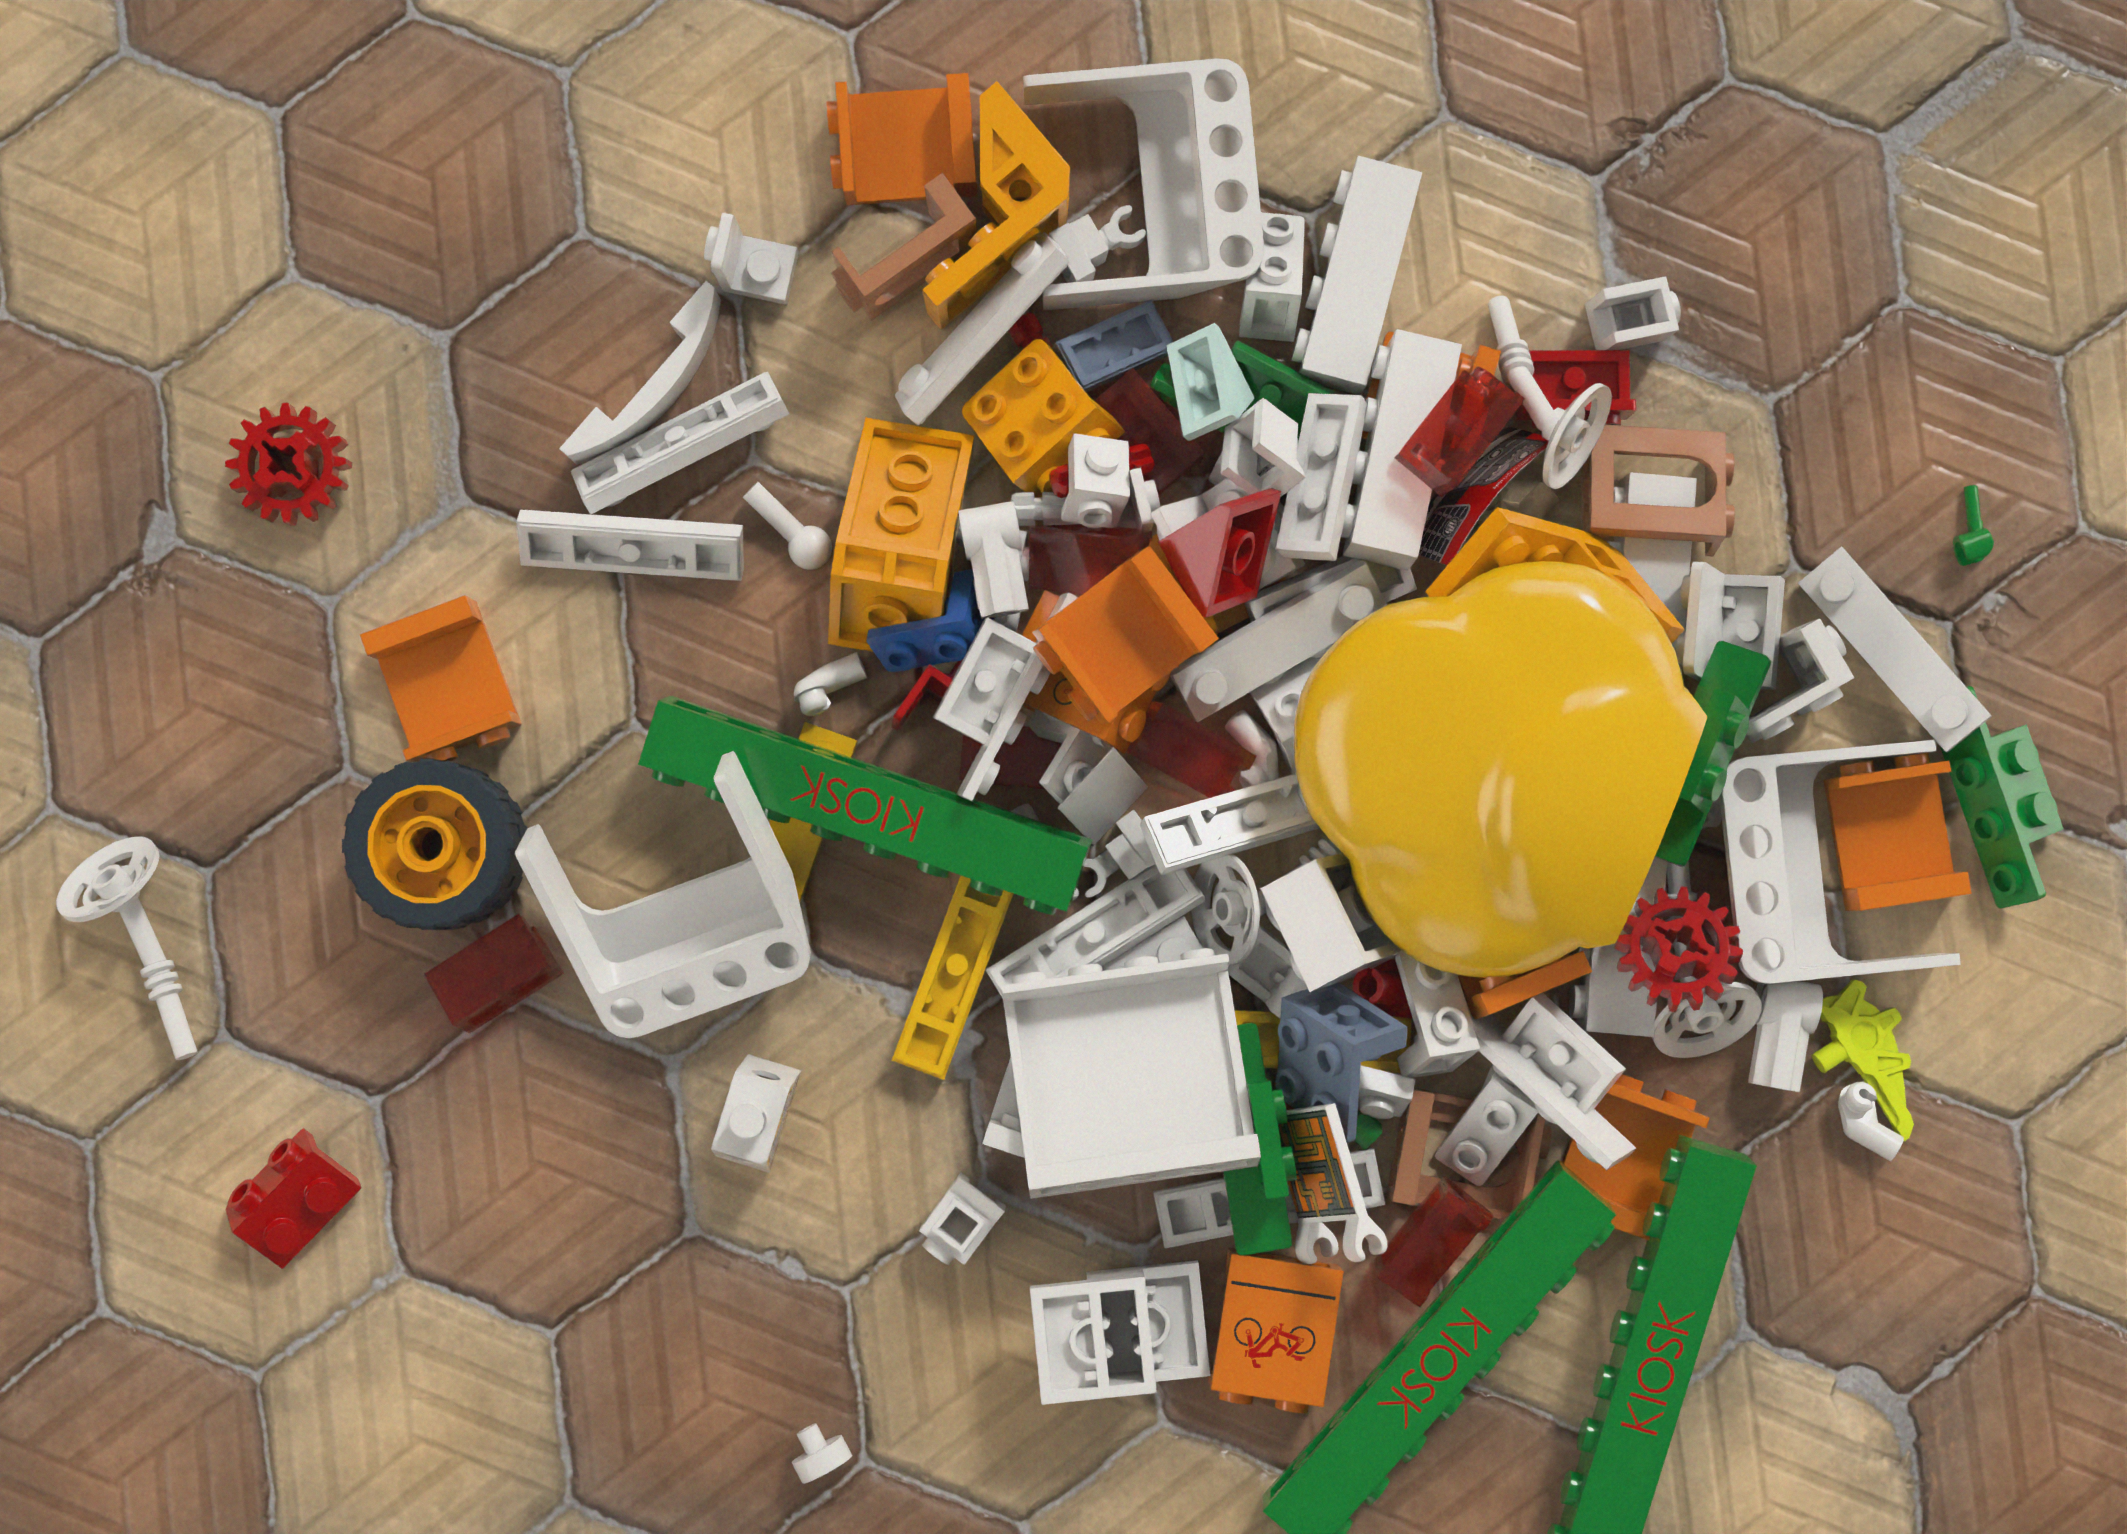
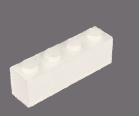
[1291,156,1422,395]
[1341,329,1462,571]

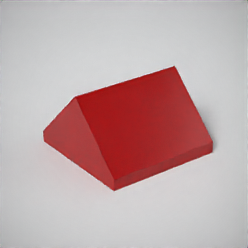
[1158,488,1281,617]

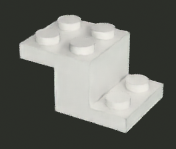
[1030,1260,1210,1405]

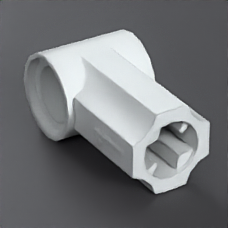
[958,501,1029,619]
[1748,981,1823,1092]

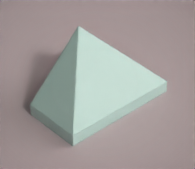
[1166,323,1255,441]

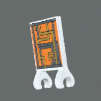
[1278,1103,1388,1264]

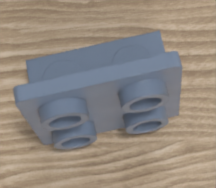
[1275,983,1407,1143]

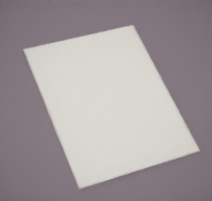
[1058,747,1148,845]

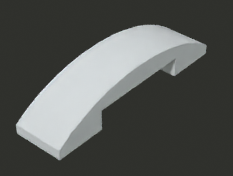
[559,281,721,465]

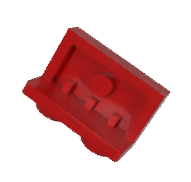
[1516,350,1636,429]
[226,1128,362,1269]

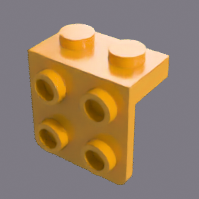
[962,339,1125,498]

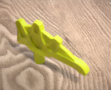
[1811,979,1914,1141]

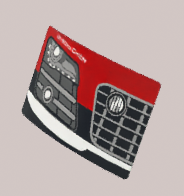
[1419,426,1549,565]

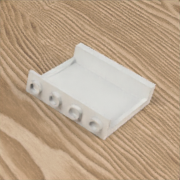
[1001,948,1261,1199]

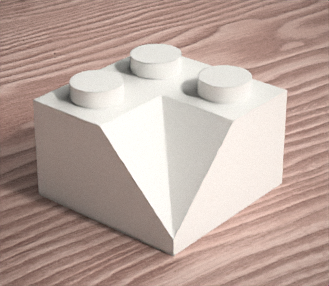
[1260,853,1401,992]

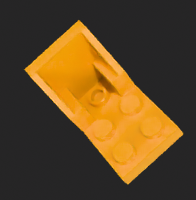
[922,81,1070,330]
[828,417,975,652]
[1425,507,1685,644]

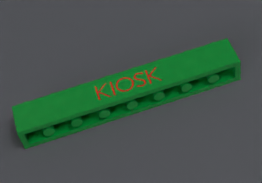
[638,696,1093,915]
[1547,1135,1757,1534]
[1263,1160,1616,1534]

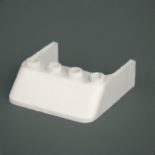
[1023,58,1264,310]
[1719,740,1961,984]
[515,751,811,1038]

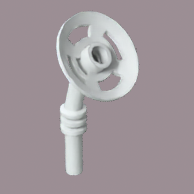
[1488,296,1612,489]
[56,837,198,1060]
[1191,838,1342,965]
[1652,860,1762,1058]

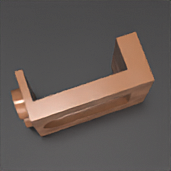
[831,173,977,321]
[1581,424,1735,557]
[1386,1088,1552,1220]

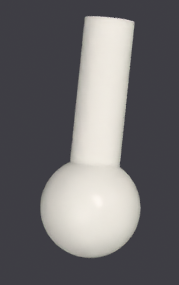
[743,482,832,570]

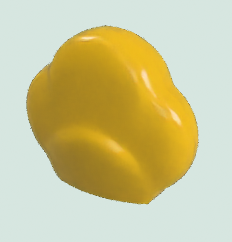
[1294,561,1707,978]

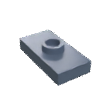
[1052,300,1173,393]

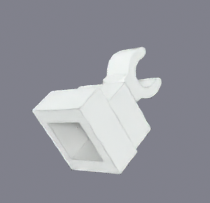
[1049,205,1146,283]
[1083,810,1155,897]

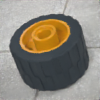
[342,759,527,930]

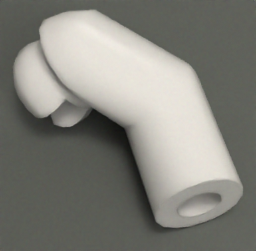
[794,652,868,716]
[1225,710,1279,788]
[1838,1082,1904,1161]

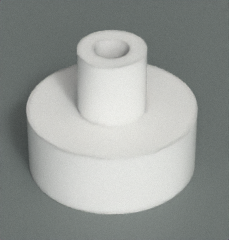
[792,1423,852,1484]

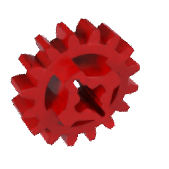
[225,403,352,526]
[1614,886,1743,1012]

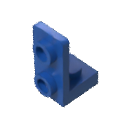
[866,569,995,672]

